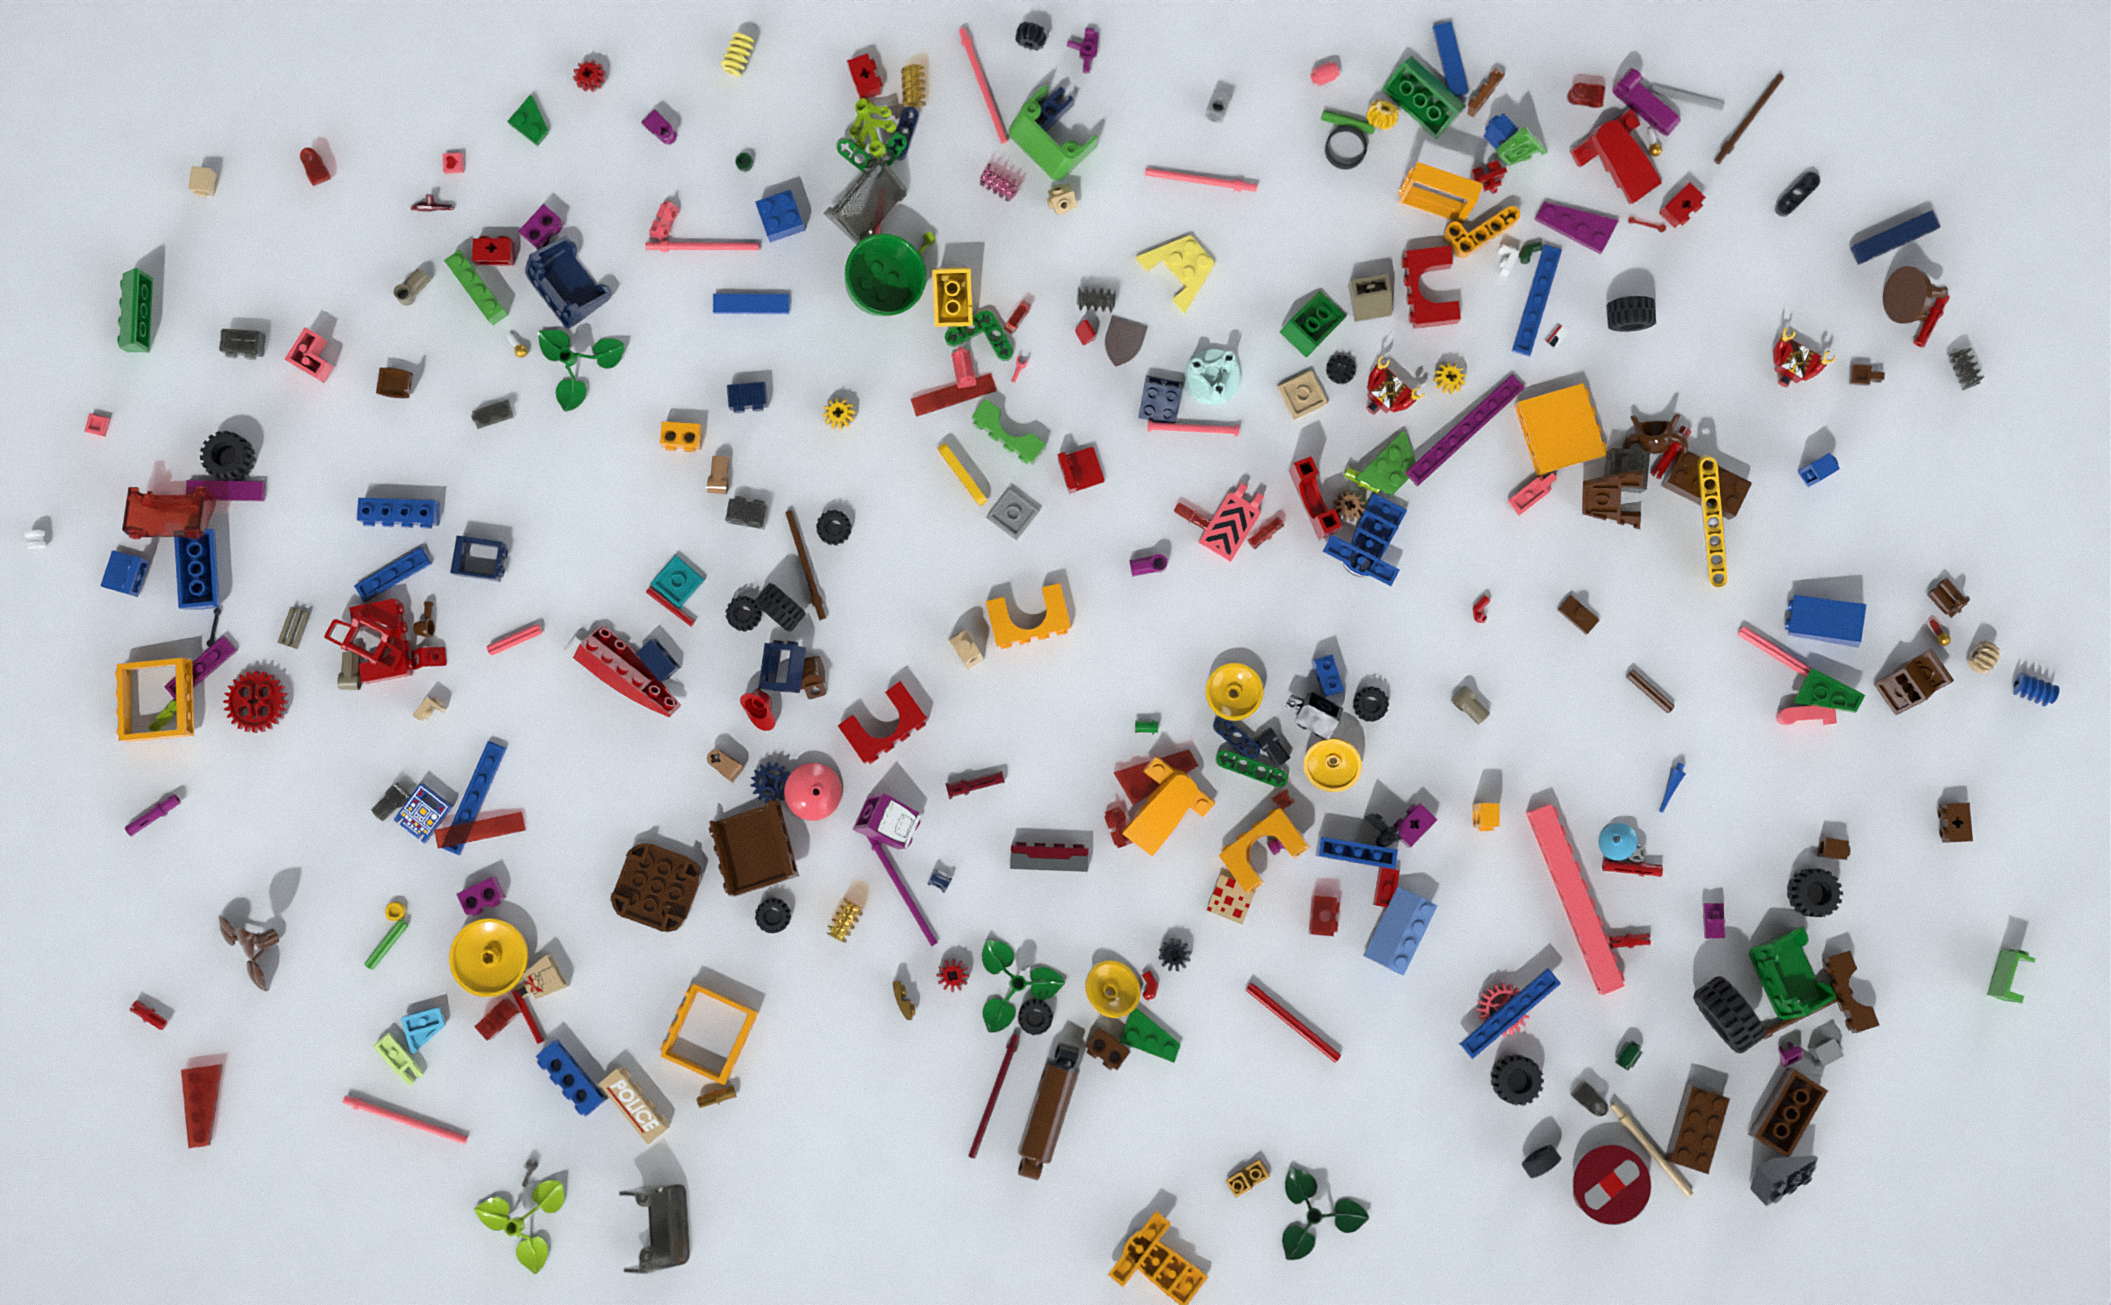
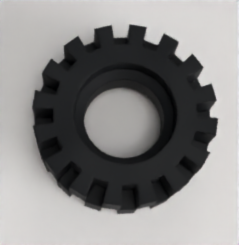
[816,509,852,546]
[725,596,762,632]
[1353,686,1389,722]
[755,898,791,934]
[1018,999,1053,1035]

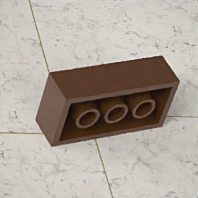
[1661,449,1752,520]
[1748,1068,1828,1157]
[1664,1084,1730,1174]

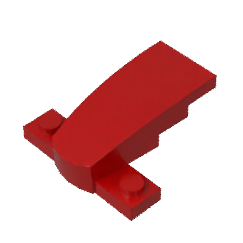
[1569,109,1662,204]

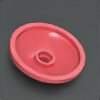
[784,763,842,821]

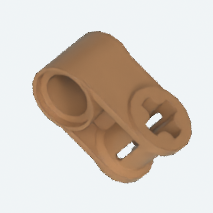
[707,750,745,782]

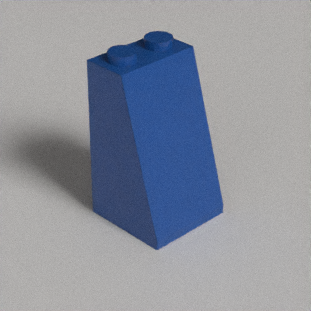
[1785,595,1867,648]

